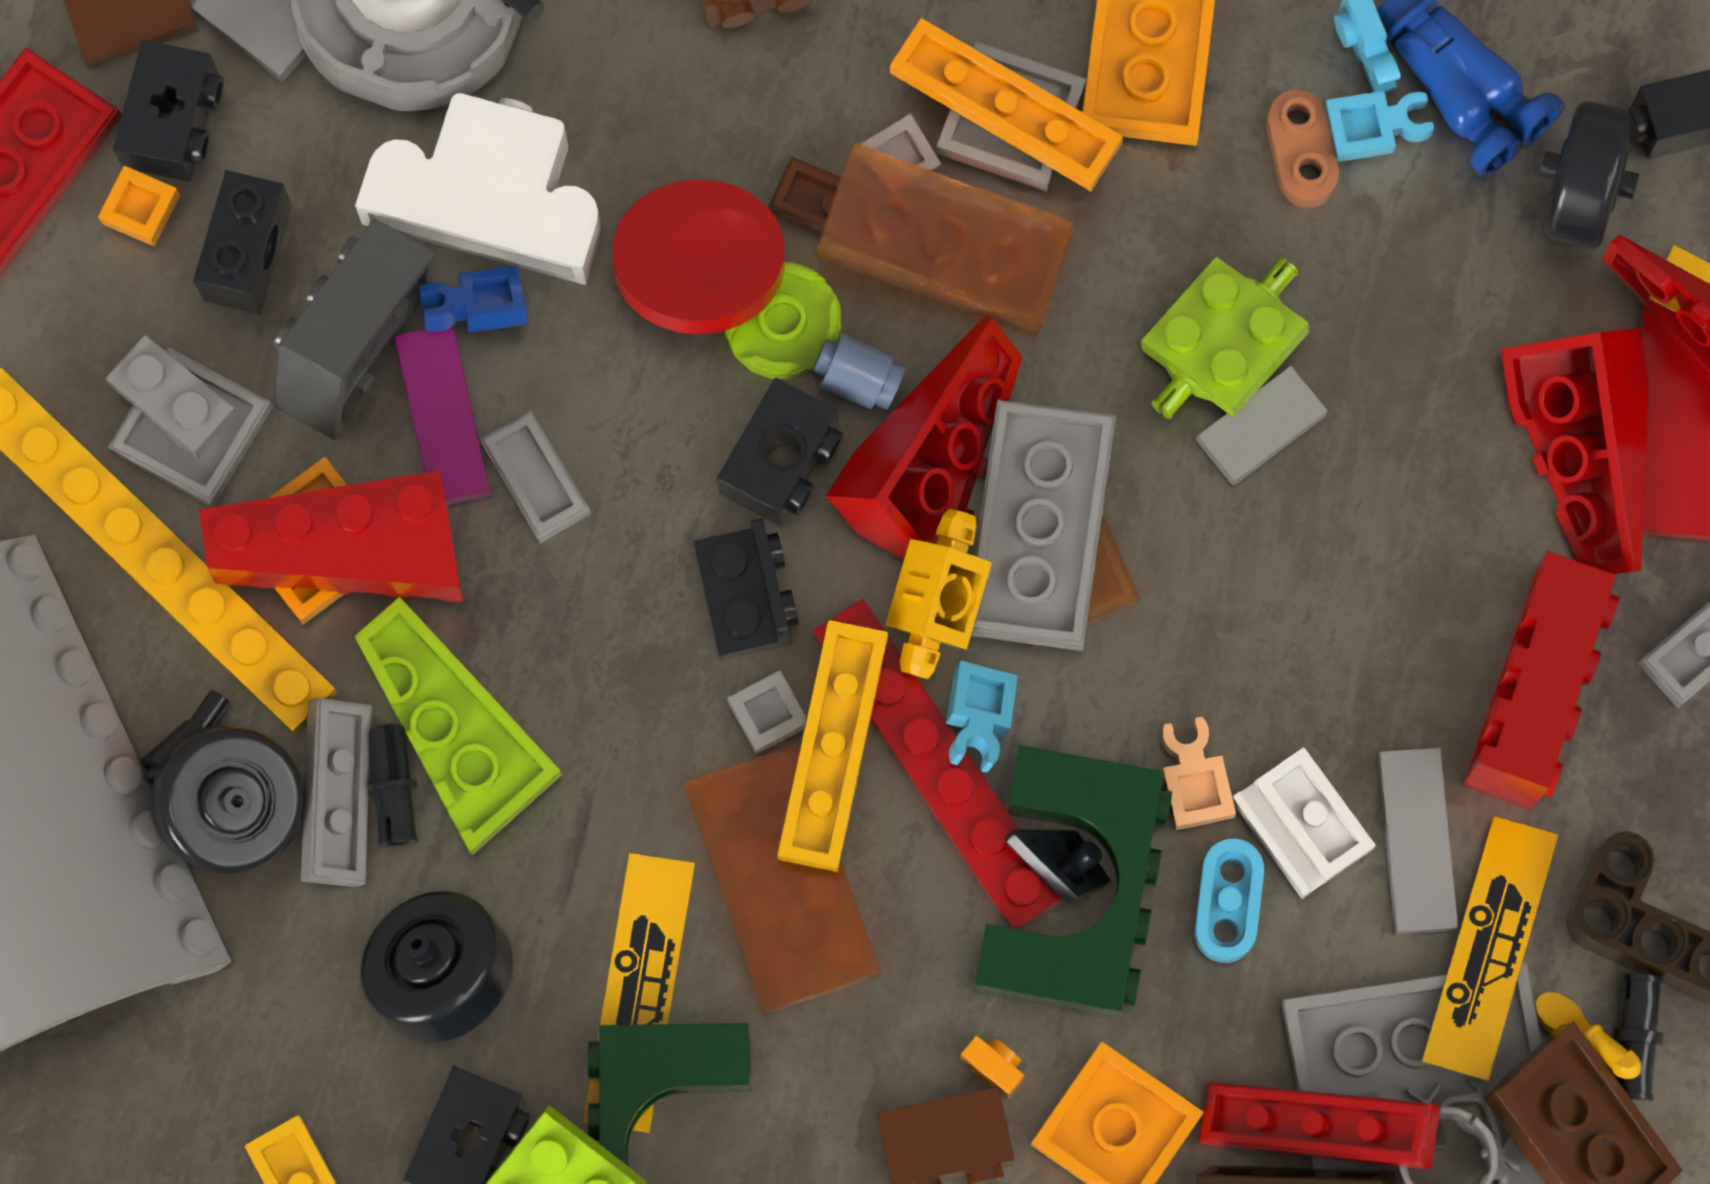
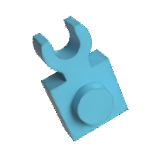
[1334,0,1401,93]
[1324,90,1434,162]
[946,660,1018,773]

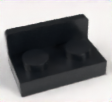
[693,518,799,660]

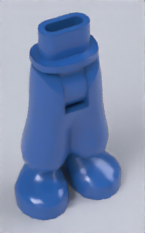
[1377,0,1566,177]

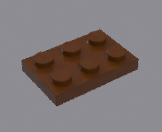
[1483,1021,1683,1184]

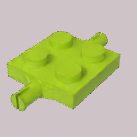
[1141,257,1309,419]

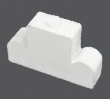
[355,93,602,285]

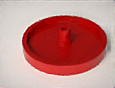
[613,180,785,334]

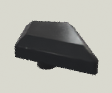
[1005,829,1111,904]

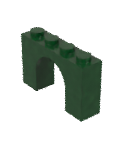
[974,745,1172,1019]
[588,1023,751,1167]

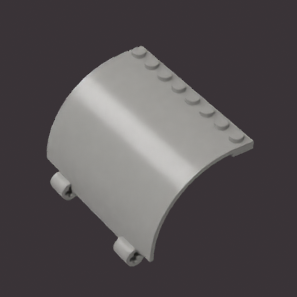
[0,535,231,1052]

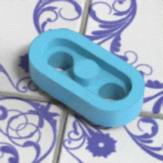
[1194,839,1264,963]

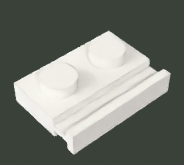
[1232,747,1376,899]

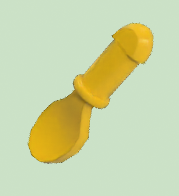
[1535,992,1641,1079]

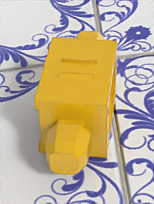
[885,509,992,679]

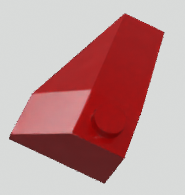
[1601,234,1710,374]
[826,317,1022,560]
[1501,328,1649,574]

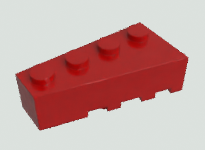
[199,470,463,603]
[1462,551,1620,810]

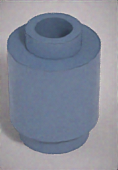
[812,333,906,410]

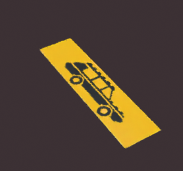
[1422,816,1559,1081]
[583,853,695,1133]

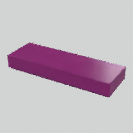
[394,326,491,505]

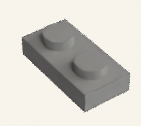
[105,335,238,458]

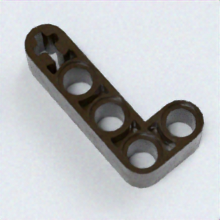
[1566,831,1710,1004]

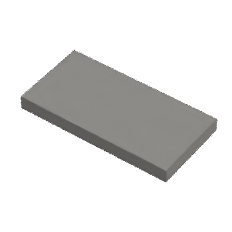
[971,400,1116,651]

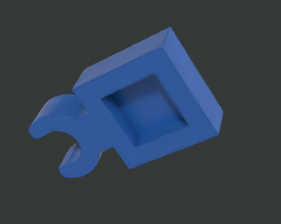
[419,265,527,333]

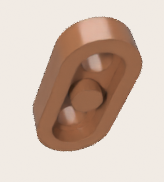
[1266,90,1339,208]

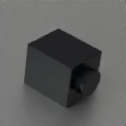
[1628,70,1710,159]

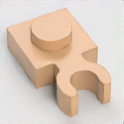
[1161,717,1236,831]

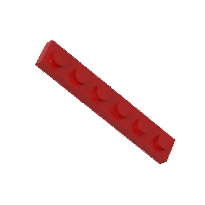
[813,599,1064,930]

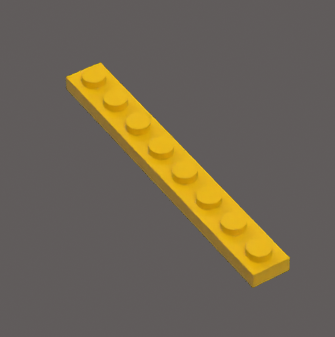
[0,367,338,736]

